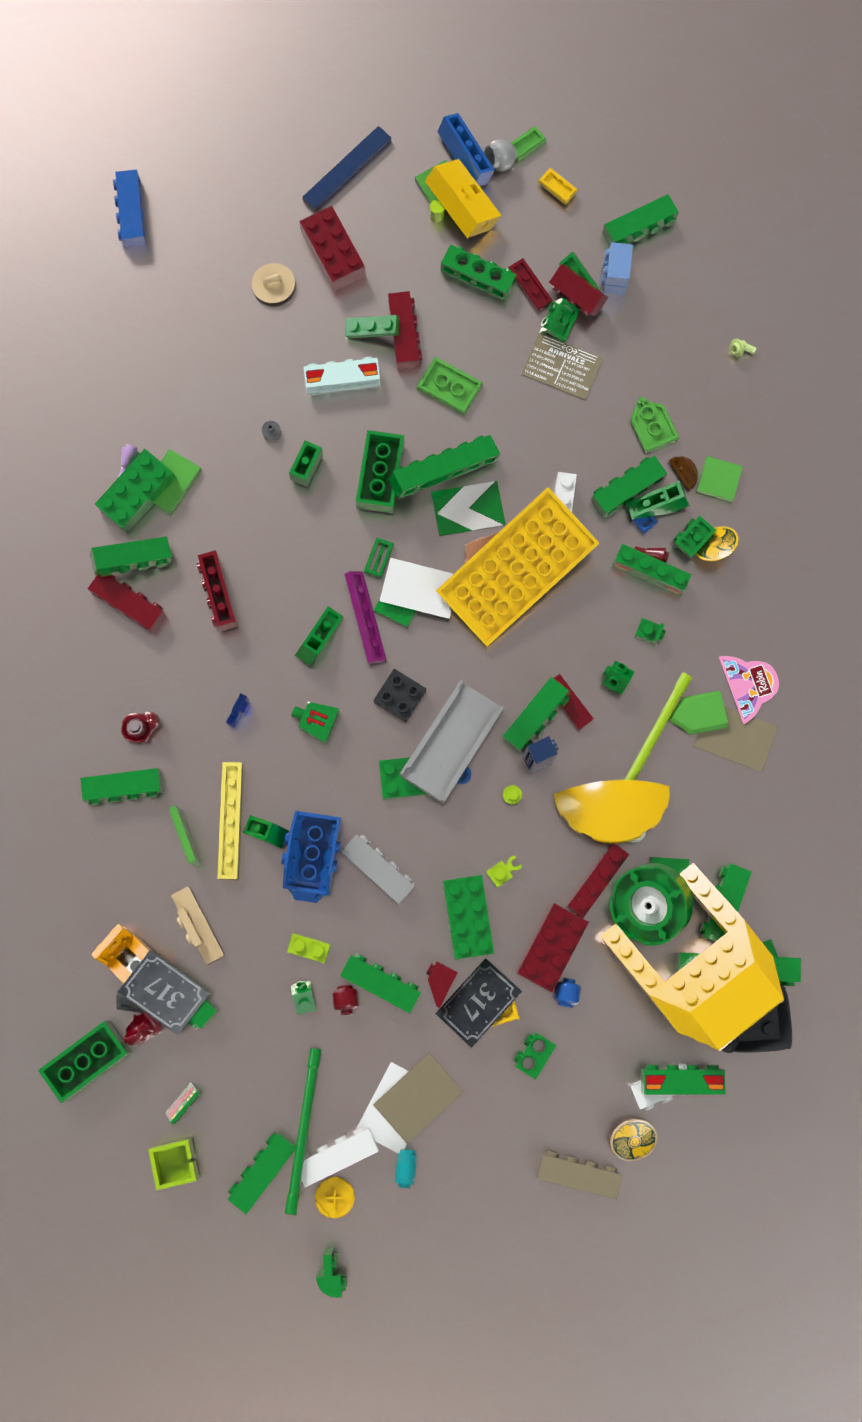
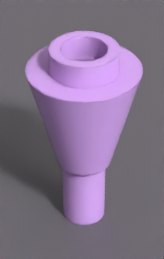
[118,444,140,477]

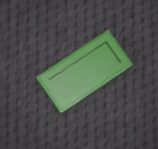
[511,126,546,162]

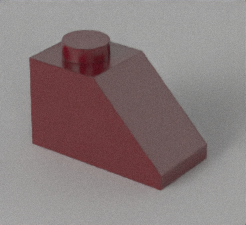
[426,962,458,1008]

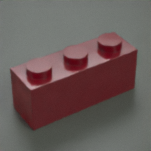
[549,264,609,316]

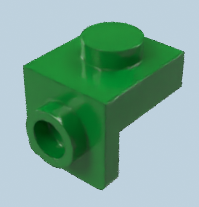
[291,981,317,1015]

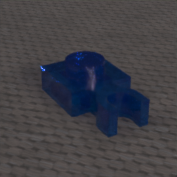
[226,693,250,728]

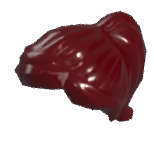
[121,711,160,743]
[123,1011,162,1046]

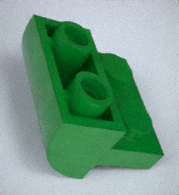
[316,1248,347,1298]

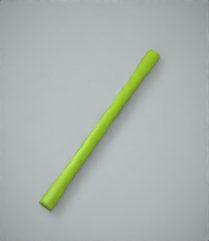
[625,673,692,780]

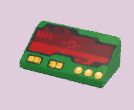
[165,1083,202,1125]

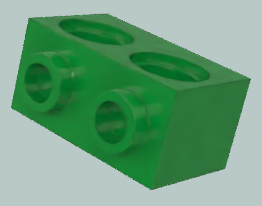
[513,1032,557,1080]

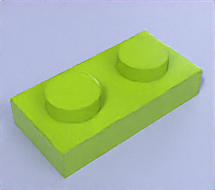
[287,933,331,963]

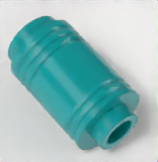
[395,1149,418,1188]

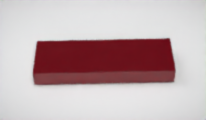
[508,258,553,313]
[544,674,594,731]

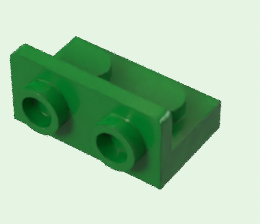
[540,298,580,342]
[672,515,716,559]

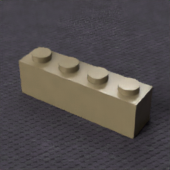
[537,1151,622,1200]

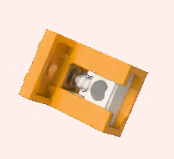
[91,924,152,984]

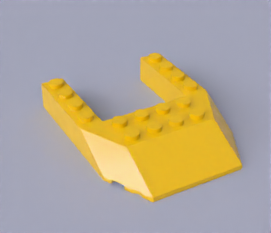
[601,863,784,1051]

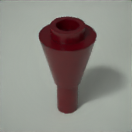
[634,546,669,563]

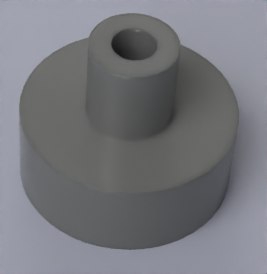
[262,421,281,441]

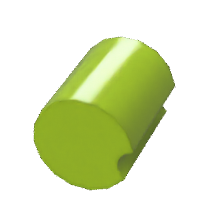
[430,200,445,223]

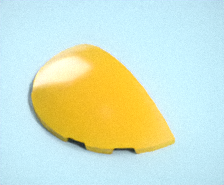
[554,780,670,843]

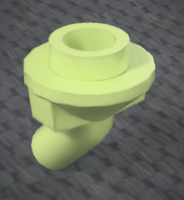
[730,339,756,357]

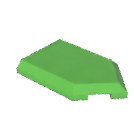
[630,397,679,453]
[668,690,728,735]

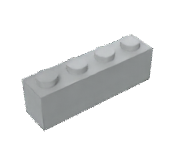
[341,834,415,905]

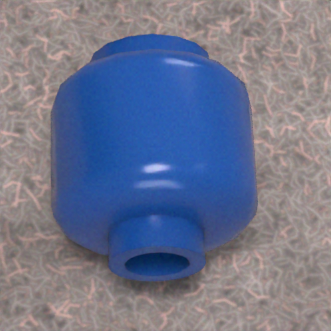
[554,978,581,1008]

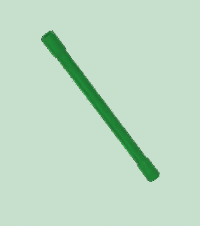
[284,1048,322,1216]

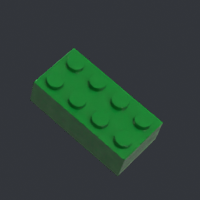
[356,430,405,514]
[95,448,177,533]
[443,875,494,960]
[38,1020,132,1103]

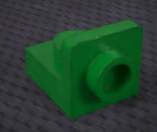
[635,618,666,645]

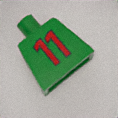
[291,702,340,745]

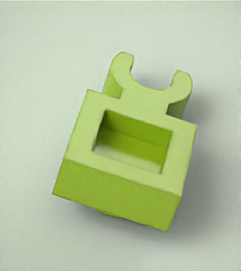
[486,856,522,888]

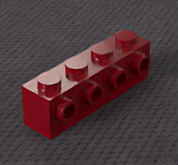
[196,550,238,632]

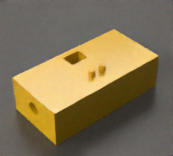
[425,159,502,238]

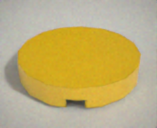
[315,1176,355,1218]

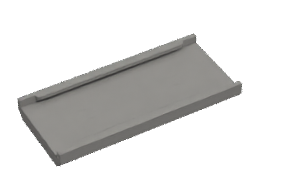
[400,680,505,803]

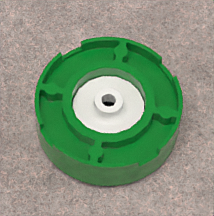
[610,863,693,946]

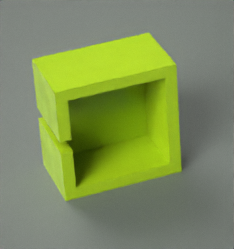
[148,1138,200,1190]

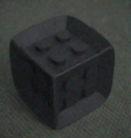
[722,986,792,1053]

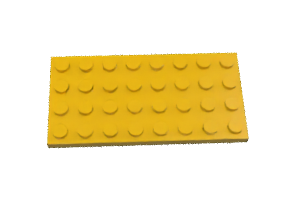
[436,487,599,646]

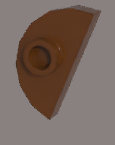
[669,456,698,490]

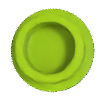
[503,785,522,805]

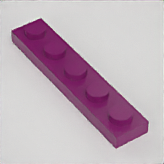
[344,571,387,664]

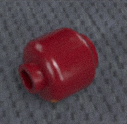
[332,985,359,1015]

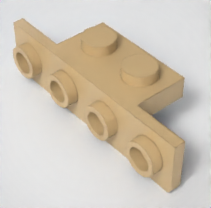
[171,887,224,965]

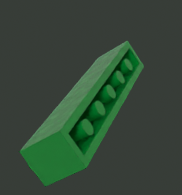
[389,435,500,499]

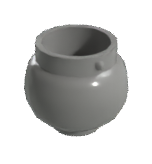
[484,139,517,171]

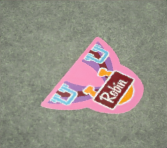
[719,656,779,724]

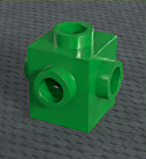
[602,661,635,695]

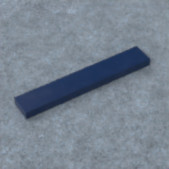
[302,126,391,211]

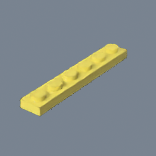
[217,762,243,879]

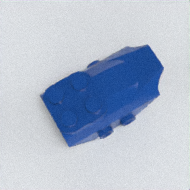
[281,811,341,903]

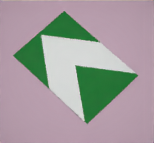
[431,481,506,536]

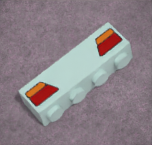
[304,357,380,394]

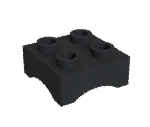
[373,668,426,723]

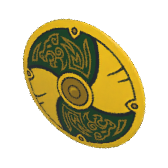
[696,527,739,561]

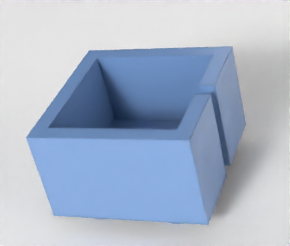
[601,242,633,295]

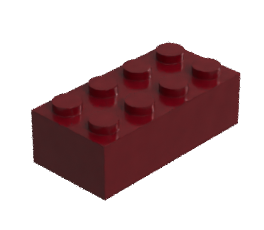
[299,206,366,292]
[516,903,589,993]

